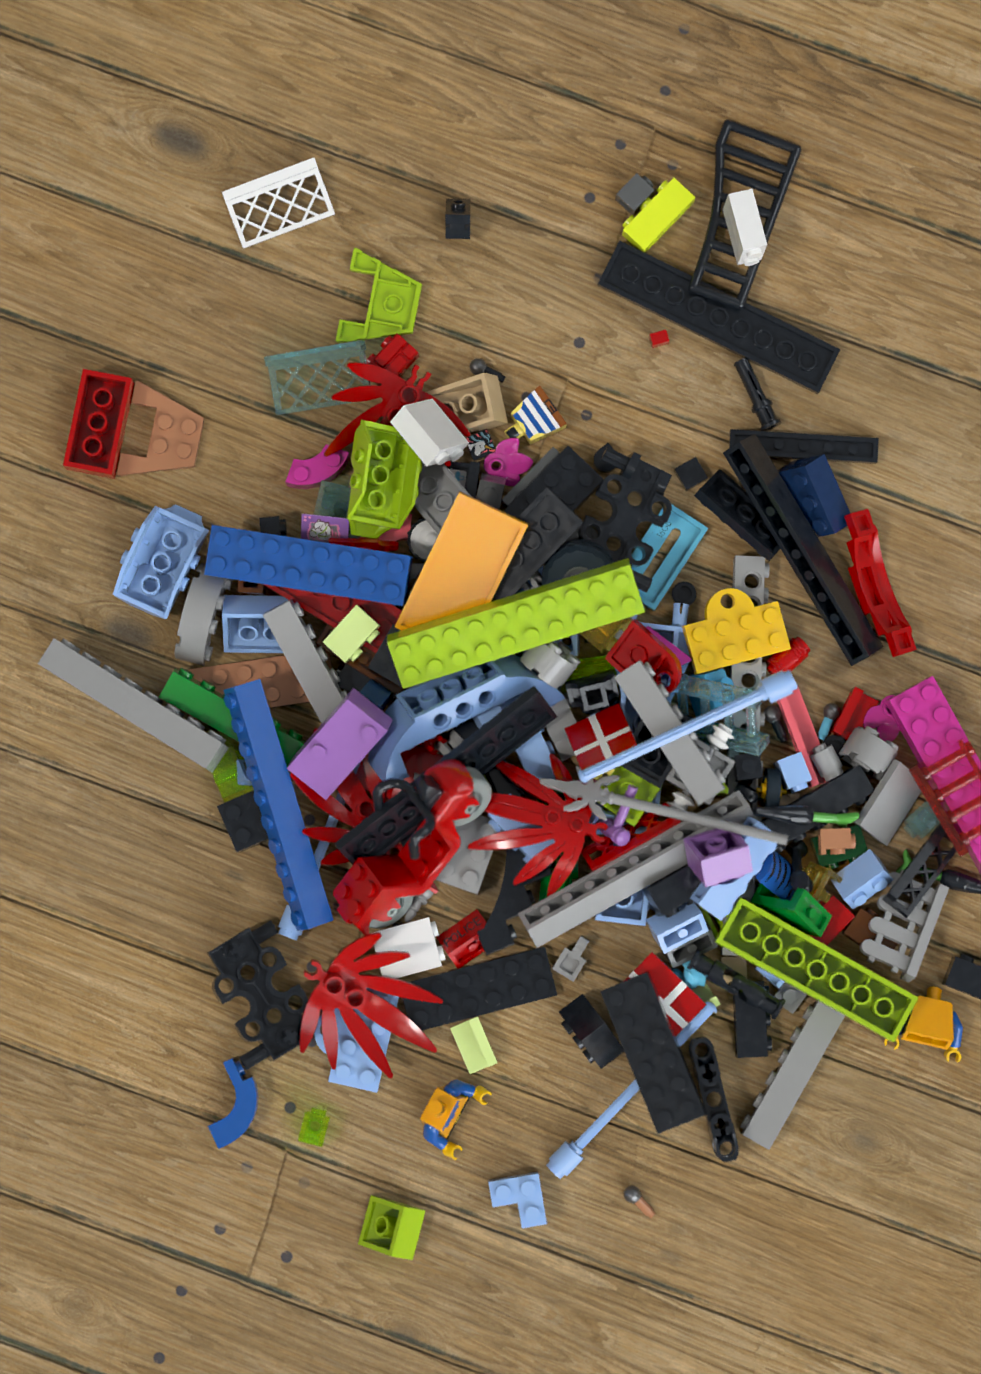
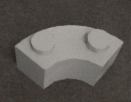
[545,688,577,761]

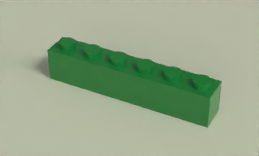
[159,668,306,767]

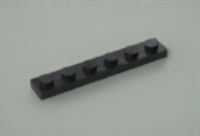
[729,429,879,464]

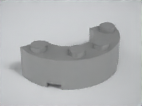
[175,563,233,666]

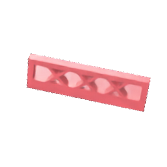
[776,686,826,789]

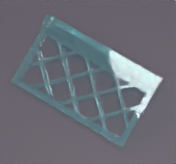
[264,340,370,415]

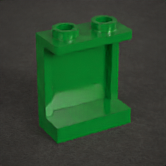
[750,883,832,937]

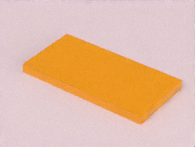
[395,491,528,630]

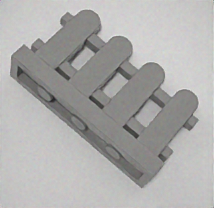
[860,870,949,983]

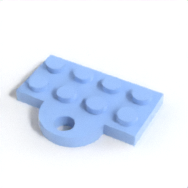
[314,988,399,1093]

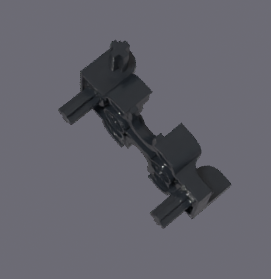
[578,447,672,593]
[207,920,315,1070]

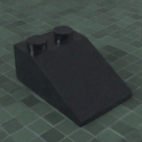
[620,705,695,788]

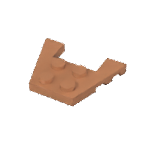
[116,381,205,477]

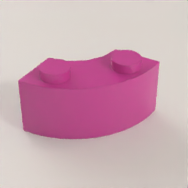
[285,444,350,489]

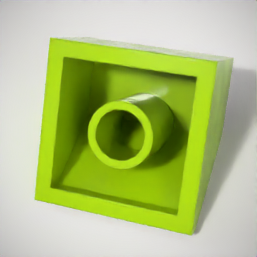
[358,1195,425,1260]

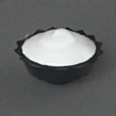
[406,518,438,563]

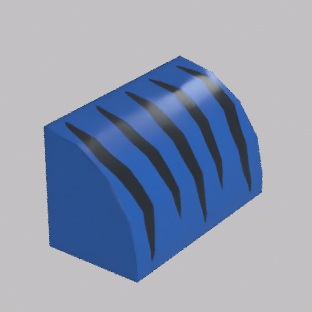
[754,850,795,901]

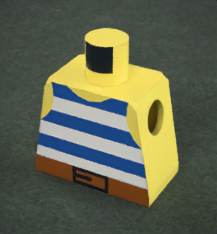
[504,386,567,445]

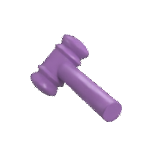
[600,784,638,846]

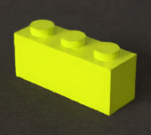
[622,178,695,253]

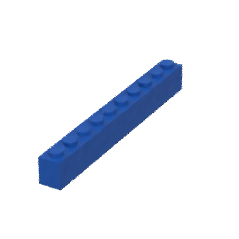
[223,679,334,931]

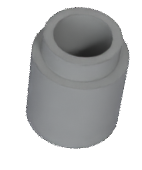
[810,743,844,782]

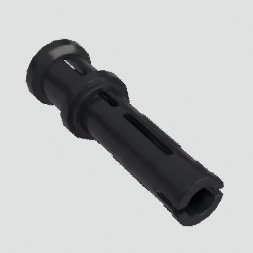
[733,358,782,431]

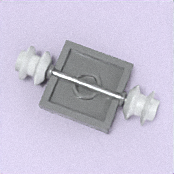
[665,723,735,811]

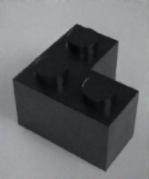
[559,994,624,1069]

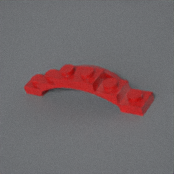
[844,509,917,657]

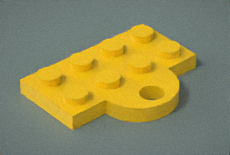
[682,588,791,675]

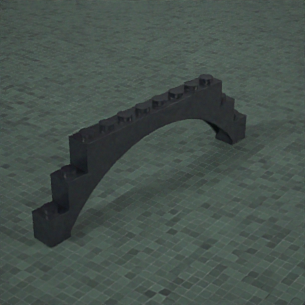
[391,690,554,956]

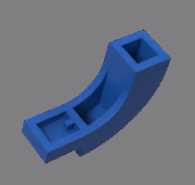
[208,1058,258,1149]

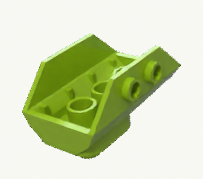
[347,420,422,539]

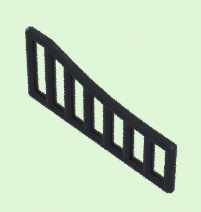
[689,119,802,309]

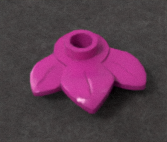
[484,438,533,486]
[863,695,901,742]

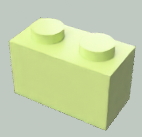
[323,605,380,663]

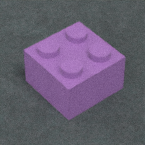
[683,828,753,887]

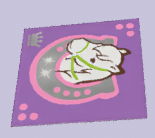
[301,514,349,543]

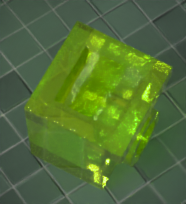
[298,1107,330,1147]

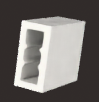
[723,189,767,266]
[390,399,469,466]
[373,917,446,978]

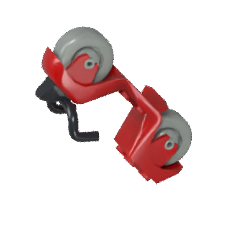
[333,759,492,936]

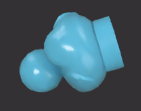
[671,960,707,990]

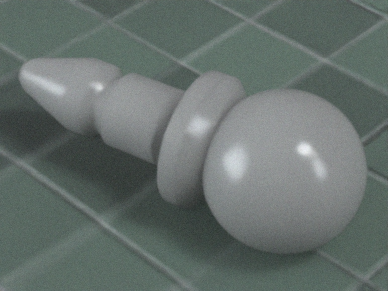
[405,890,434,923]

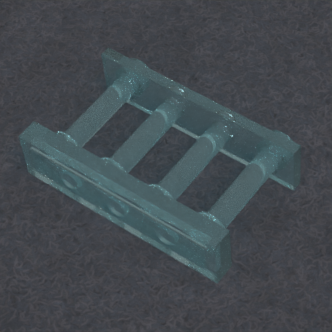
[665,674,770,756]

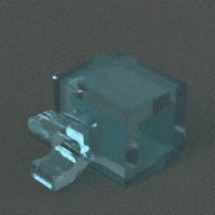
[903,800,944,839]

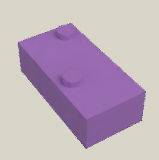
[287,688,393,800]

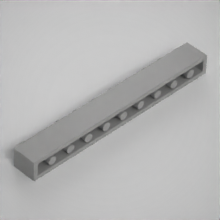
[518,790,755,948]

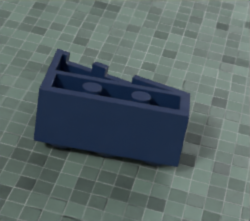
[777,454,850,537]

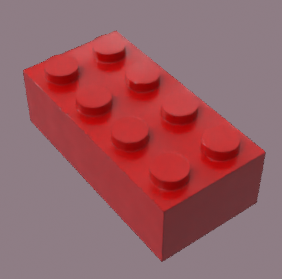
[63,369,135,479]

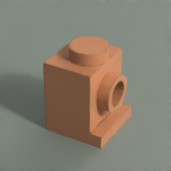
[818,828,856,855]

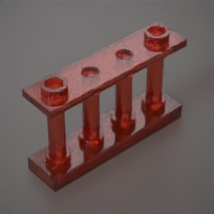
[909,738,981,857]

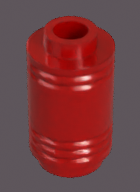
[766,636,811,675]

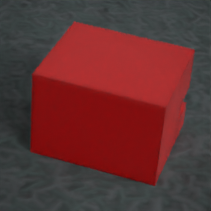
[649,329,669,348]

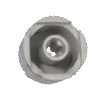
[520,642,581,689]
[839,726,899,780]

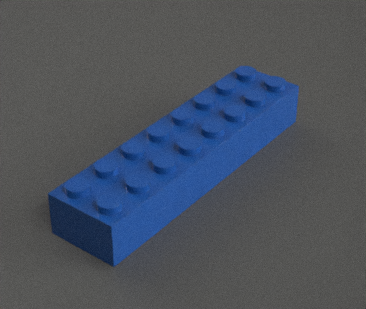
[204,525,413,606]

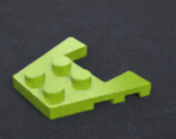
[335,248,422,343]

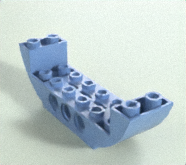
[368,655,565,781]

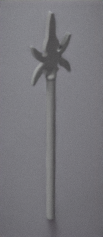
[540,766,788,845]

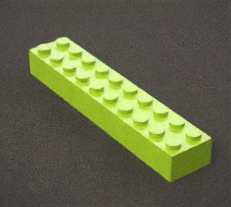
[387,558,645,689]

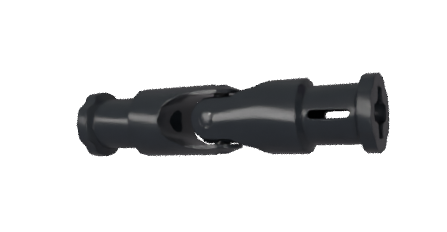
[687,948,786,1020]

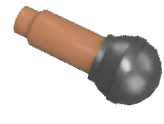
[623,1185,655,1218]

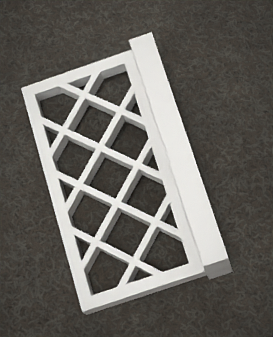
[222,158,335,249]

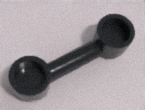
[785,840,814,893]

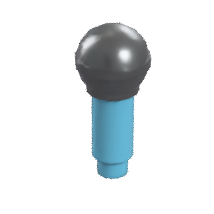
[818,703,840,740]

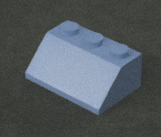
[222,595,288,653]

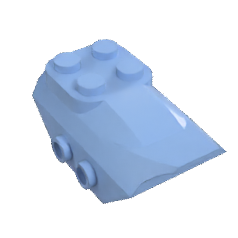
[113,504,209,619]

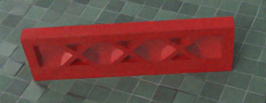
[581,802,681,872]

